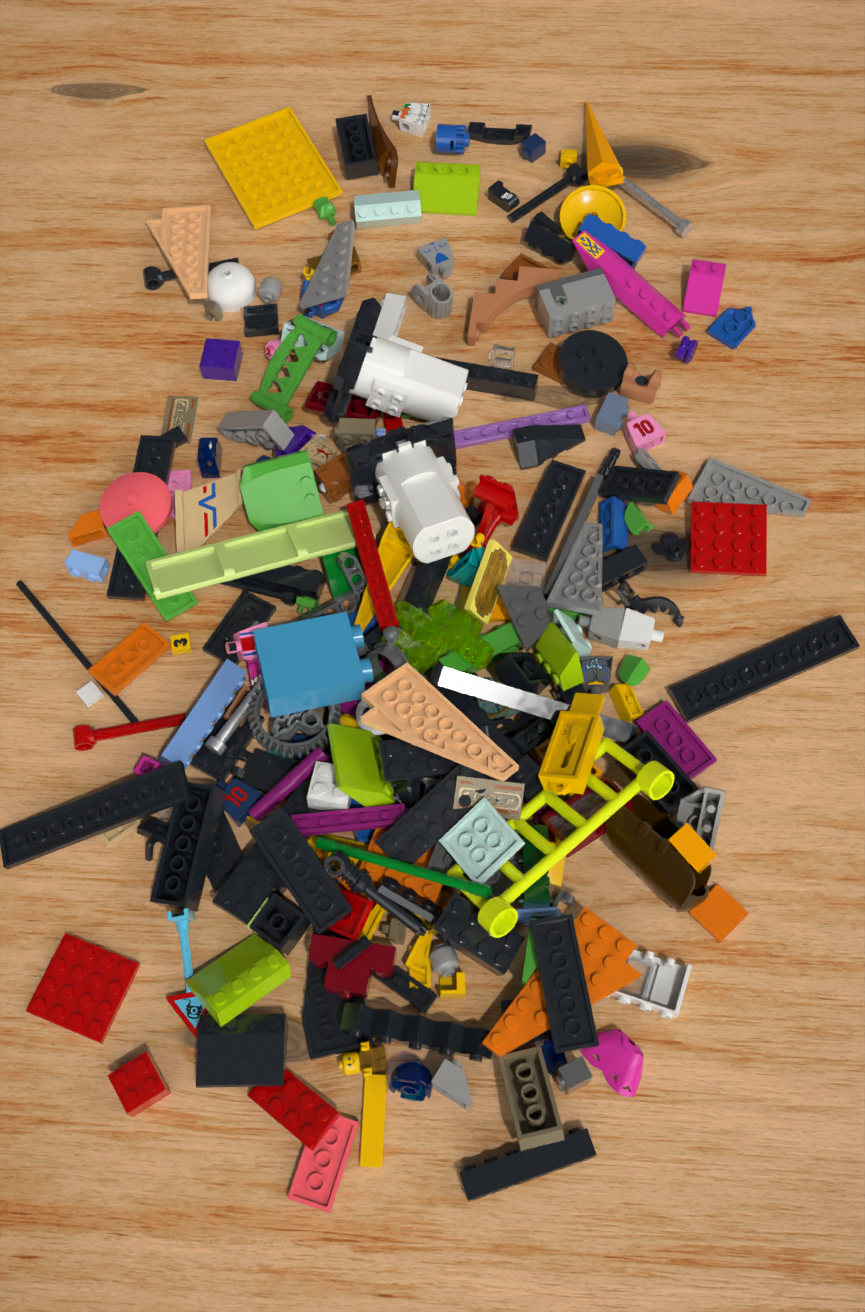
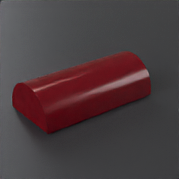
[305,381,382,425]

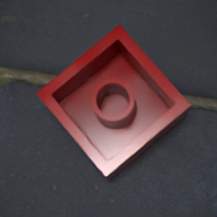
[107,1051,171,1117]

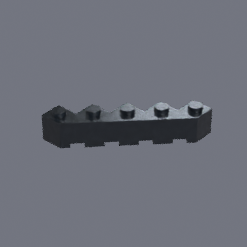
[340,1003,492,1063]

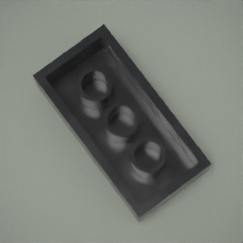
[335,113,378,180]
[614,730,699,818]
[427,892,525,976]

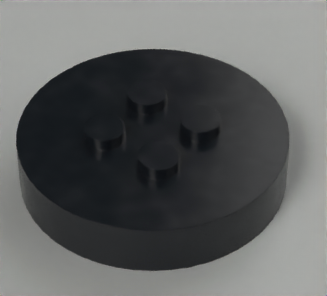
[556,330,628,398]

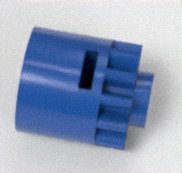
[436,124,470,154]

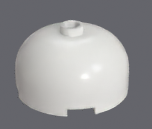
[208,262,257,313]

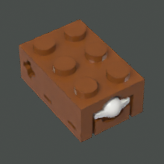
[314,443,360,504]

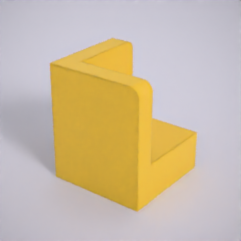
[440,972,466,999]

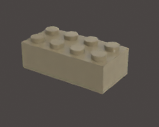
[498,1046,565,1151]

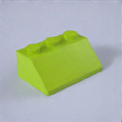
[535,622,584,691]

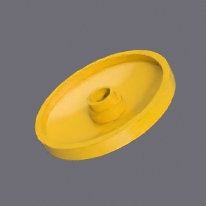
[560,185,626,239]

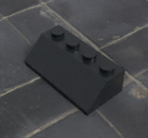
[394,555,453,619]

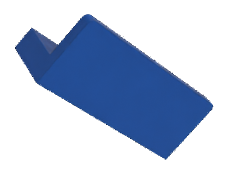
[599,496,628,552]

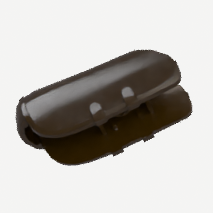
[605,794,712,912]

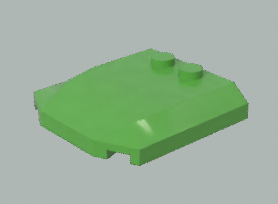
[240,449,324,532]

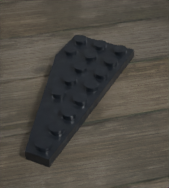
[302,880,374,1061]

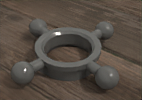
[357,626,428,683]

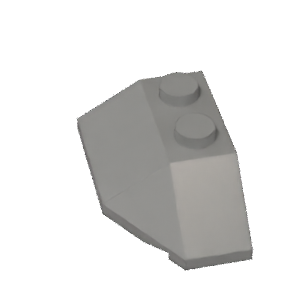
[676,786,726,850]

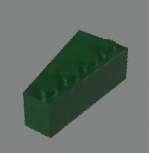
[518,825,550,909]

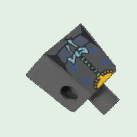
[579,656,613,694]

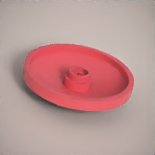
[99,472,173,534]

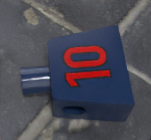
[215,779,263,828]

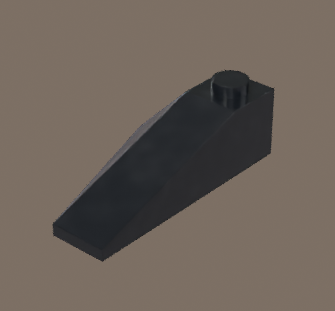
[512,425,586,470]

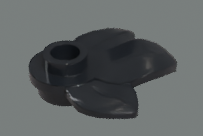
[652,532,690,562]

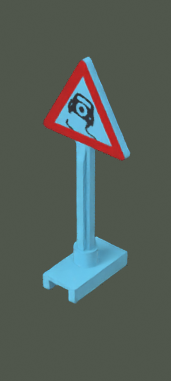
[166,908,209,1038]

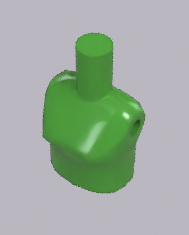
[313,197,336,226]

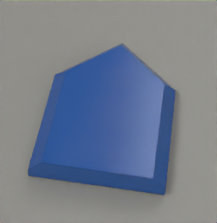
[707,307,756,349]

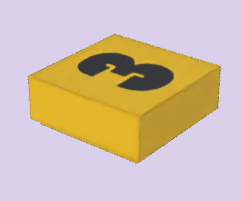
[170,632,192,655]

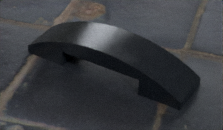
[467,122,532,145]

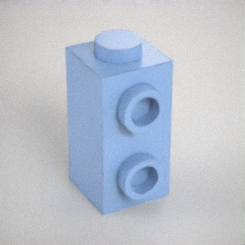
[65,549,110,583]

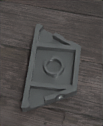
[497,585,553,652]

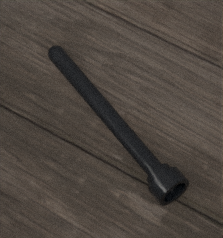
[219,580,297,606]

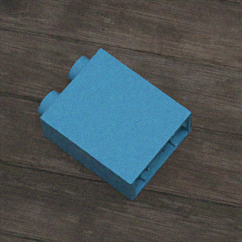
[253,612,374,718]

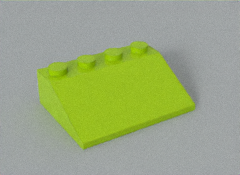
[413,162,481,216]
[327,723,395,807]
[185,934,292,1027]

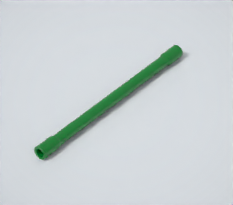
[315,836,492,899]

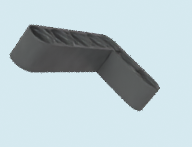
[289,552,367,623]

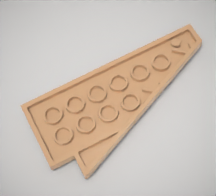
[146,204,212,299]
[360,662,519,782]

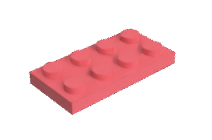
[287,1116,360,1213]

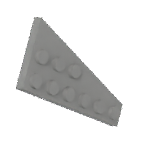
[299,220,355,309]
[687,457,812,518]
[546,522,603,616]

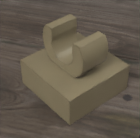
[381,918,407,945]

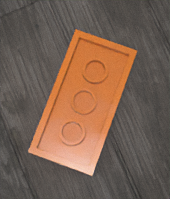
[88,622,171,696]

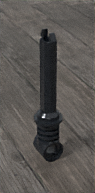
[324,850,428,936]

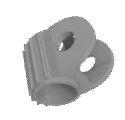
[412,273,453,319]

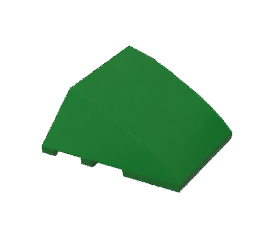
[321,547,366,598]

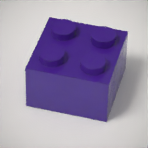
[200,338,243,381]

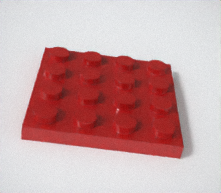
[690,501,767,577]
[26,933,141,1044]

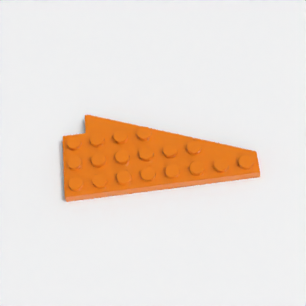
[482,907,642,1058]

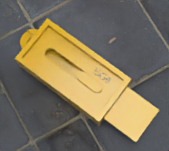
[538,693,605,795]

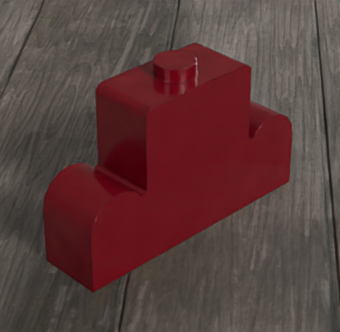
[309,934,397,999]

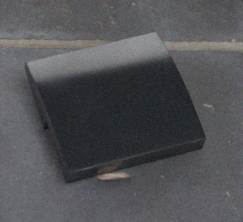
[244,303,279,337]

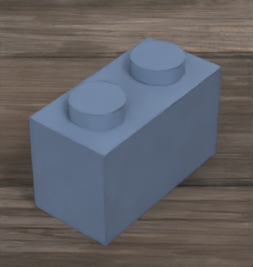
[594,392,630,436]

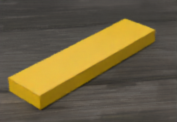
[360,1074,387,1168]

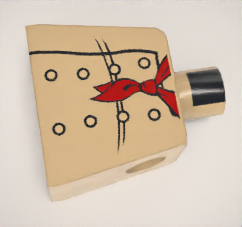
[300,435,337,473]

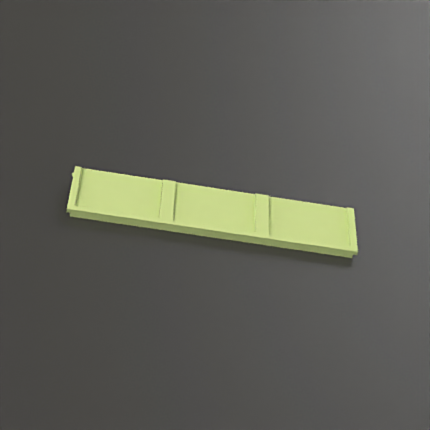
[145,509,376,600]

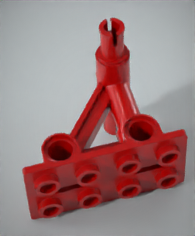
[463,474,519,569]

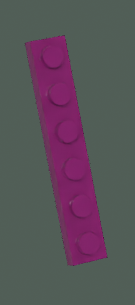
[290,803,406,836]

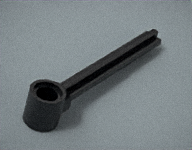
[507,163,588,223]
[143,258,239,290]

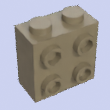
[335,418,377,453]

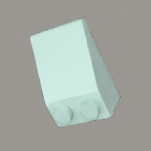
[553,609,592,657]

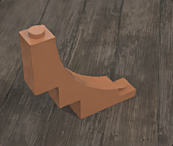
[467,266,563,346]

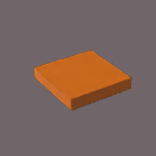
[689,884,749,943]

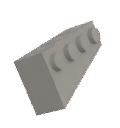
[217,410,294,451]

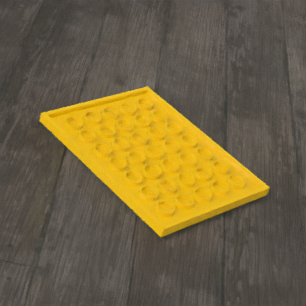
[204,106,343,230]

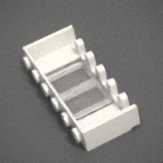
[606,950,692,1019]

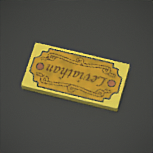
[464,539,512,625]

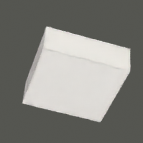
[76,681,104,708]

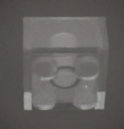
[506,558,547,594]

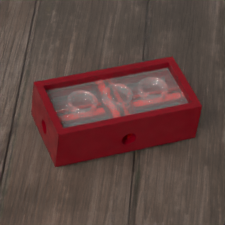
[540,775,633,858]

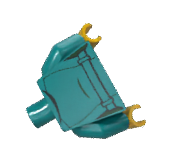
[448,533,485,588]

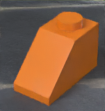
[68,510,108,547]

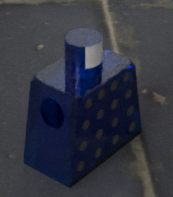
[198,437,222,478]

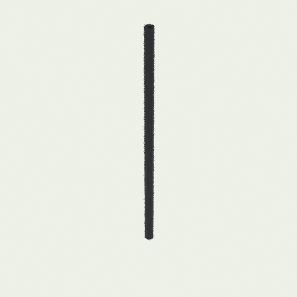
[16,580,140,723]

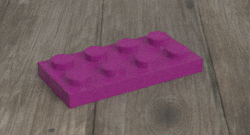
[635,700,717,780]

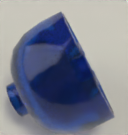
[388,1059,433,1102]

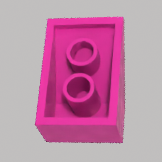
[683,259,726,317]

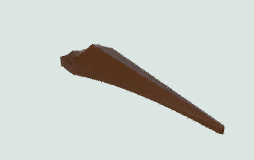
[367,95,398,187]

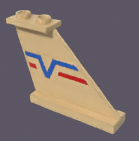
[175,470,244,553]

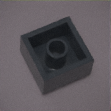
[494,652,552,695]
[249,893,311,956]

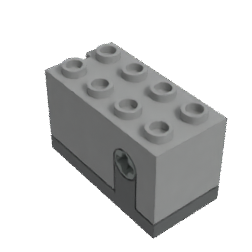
[535,268,616,339]

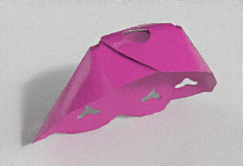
[581,1029,644,1097]

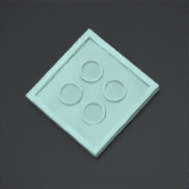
[439,797,525,884]

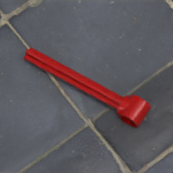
[72,713,186,751]

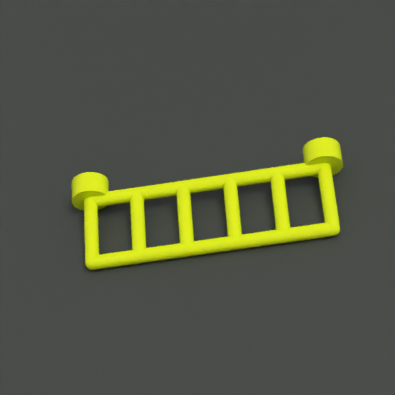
[447,738,674,938]

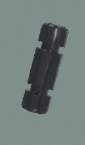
[599,447,621,479]
[333,936,372,970]

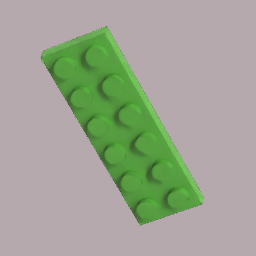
[107,511,198,623]

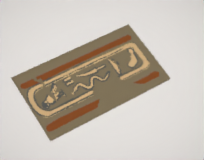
[161,396,199,444]
[453,776,525,820]

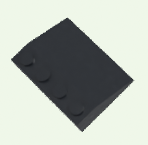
[196,1014,289,1088]

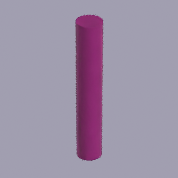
[248,746,329,822]

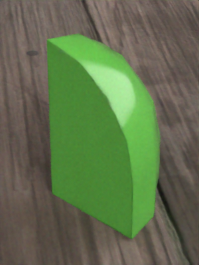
[625,501,654,535]
[619,654,650,686]

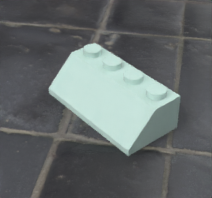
[354,190,422,229]

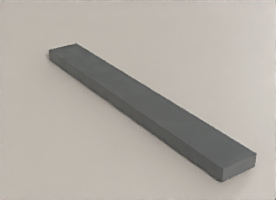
[543,473,603,601]

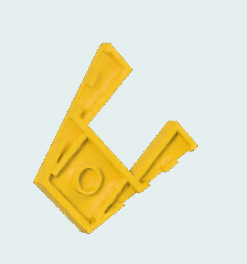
[349,890,442,976]

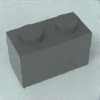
[555,1056,593,1095]

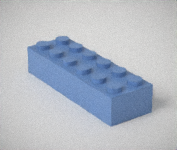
[157,659,247,769]

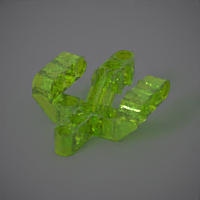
[381,599,494,674]

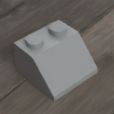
[431,1059,472,1112]

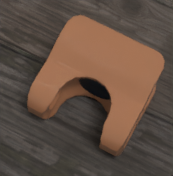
[620,362,662,404]

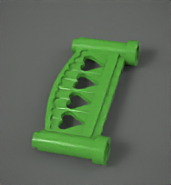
[250,314,337,424]

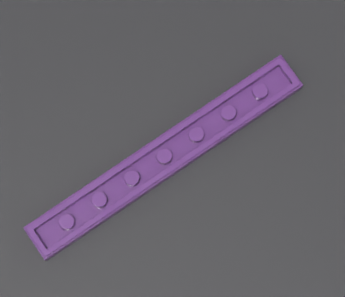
[454,404,590,449]

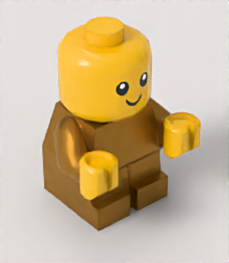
[339,1041,388,1077]

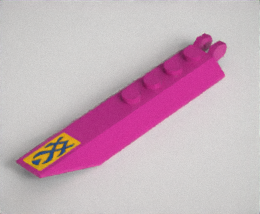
[572,230,690,338]

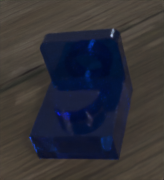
[541,1038,567,1075]

